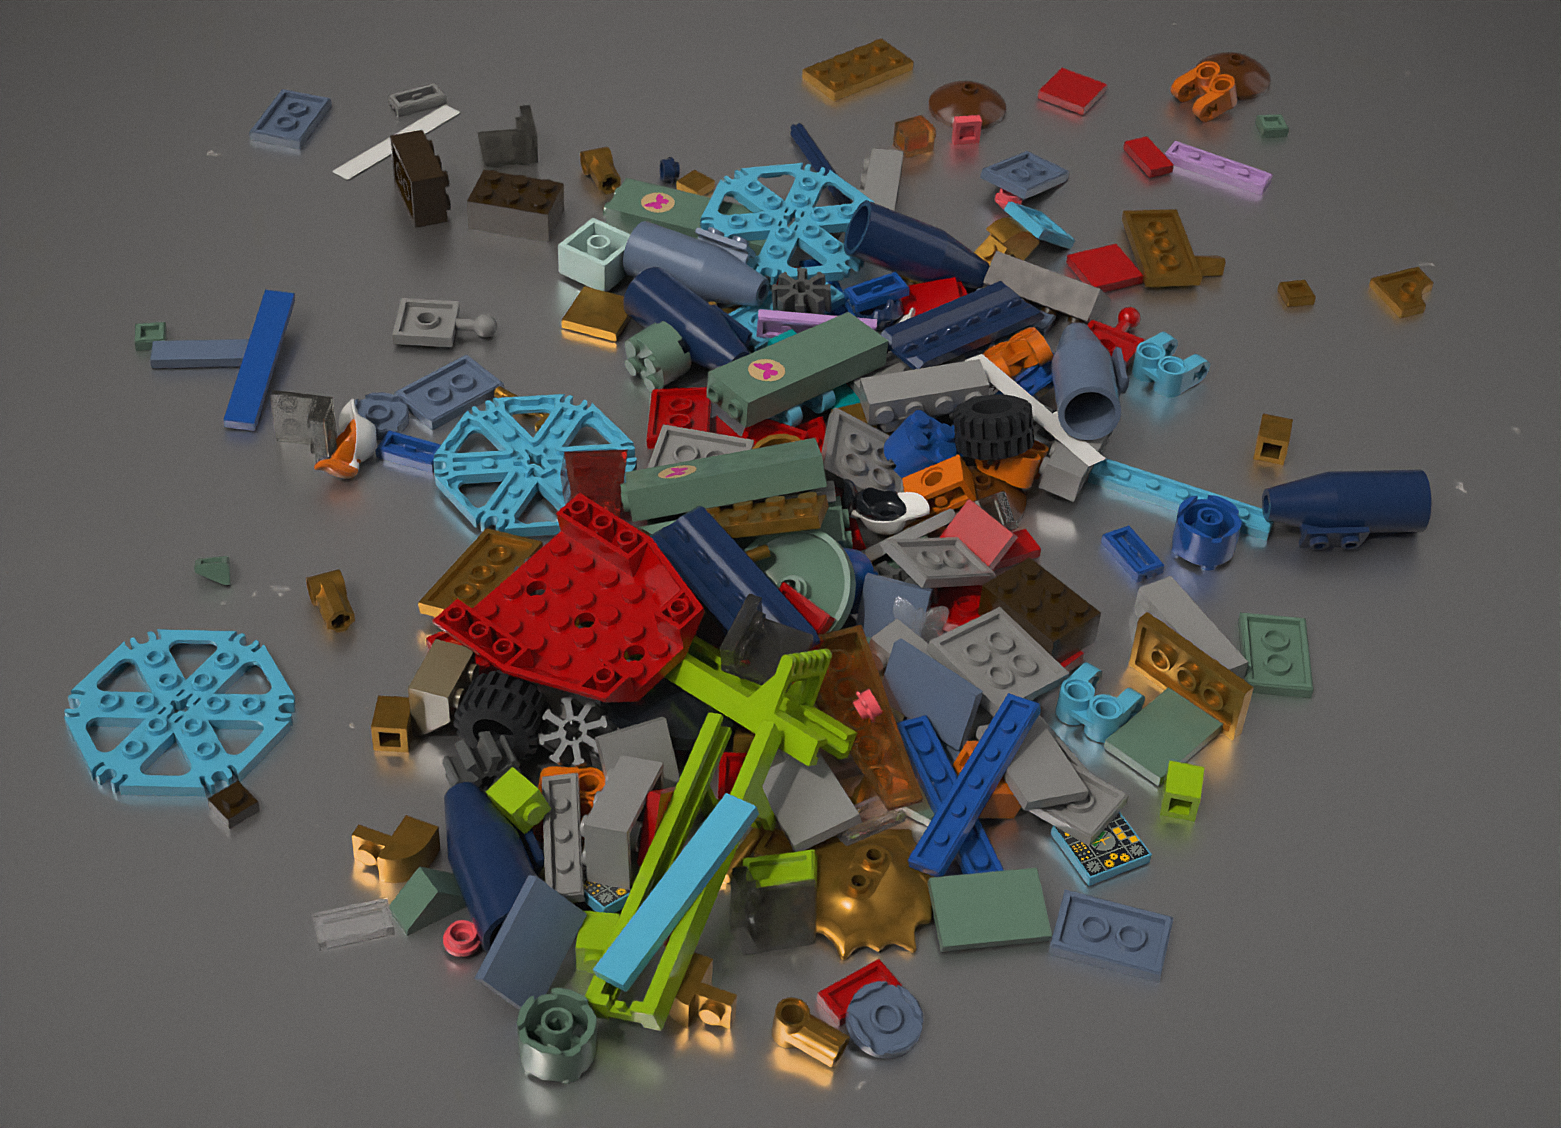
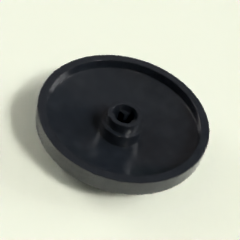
[600,660,737,750]

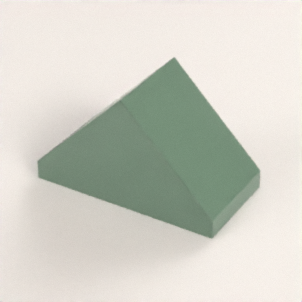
[389,866,467,936]

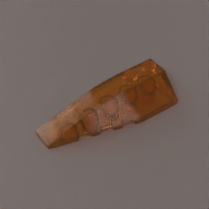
[809,625,923,811]

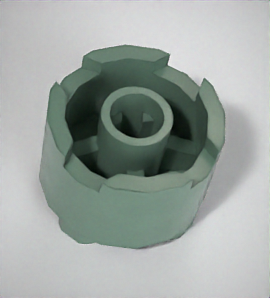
[624,321,692,393]
[517,988,597,1084]

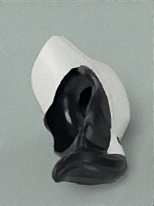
[841,479,930,535]

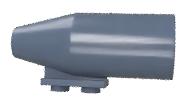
[623,221,770,307]
[1051,323,1130,440]

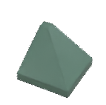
[194,556,231,585]

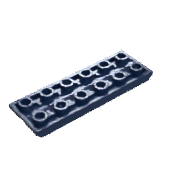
[880,281,1044,370]
[650,506,820,679]

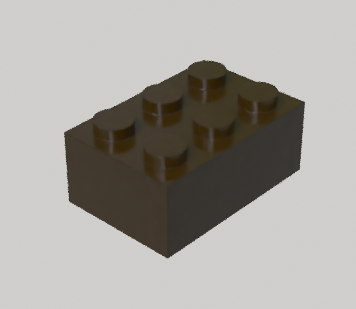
[390,130,451,228]
[467,170,564,242]
[978,557,1101,664]

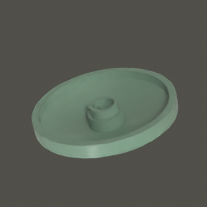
[744,529,856,650]

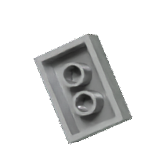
[580,755,664,890]

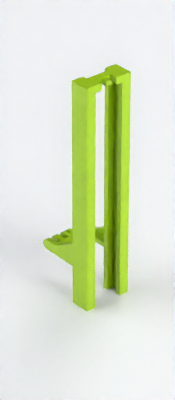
[580,621,857,767]
[585,712,782,1031]

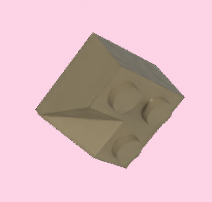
[408,639,480,737]

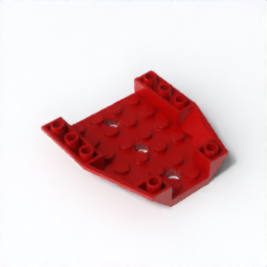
[432,493,704,703]

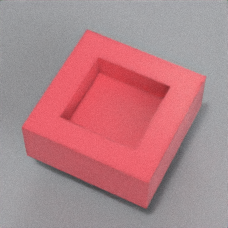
[952,115,982,145]

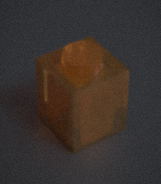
[893,115,936,158]

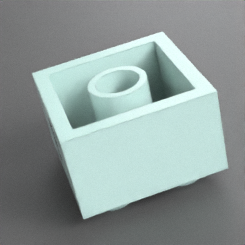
[558,218,631,292]

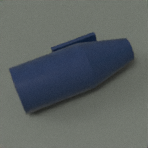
[844,200,990,289]
[623,267,753,370]
[1262,469,1432,550]
[444,782,544,953]

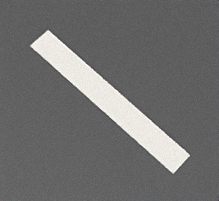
[332,105,460,180]
[965,354,1106,466]

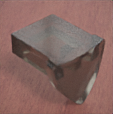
[974,491,1018,532]

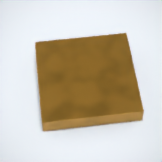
[562,286,631,342]

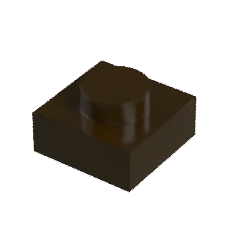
[207,781,260,829]

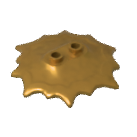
[789,820,934,961]

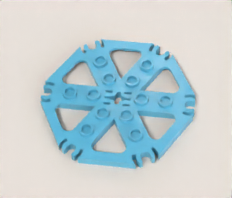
[700,163,874,285]
[433,394,637,537]
[64,629,296,797]

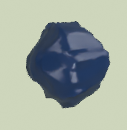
[854,299,904,333]

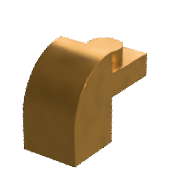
[974,217,1040,266]
[352,815,441,883]
[669,952,737,1029]

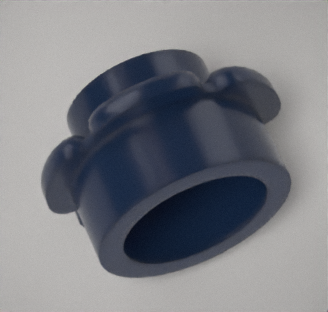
[659,157,680,184]

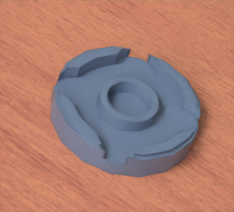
[355,392,409,440]
[846,981,923,1059]

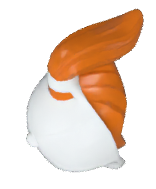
[314,398,378,479]

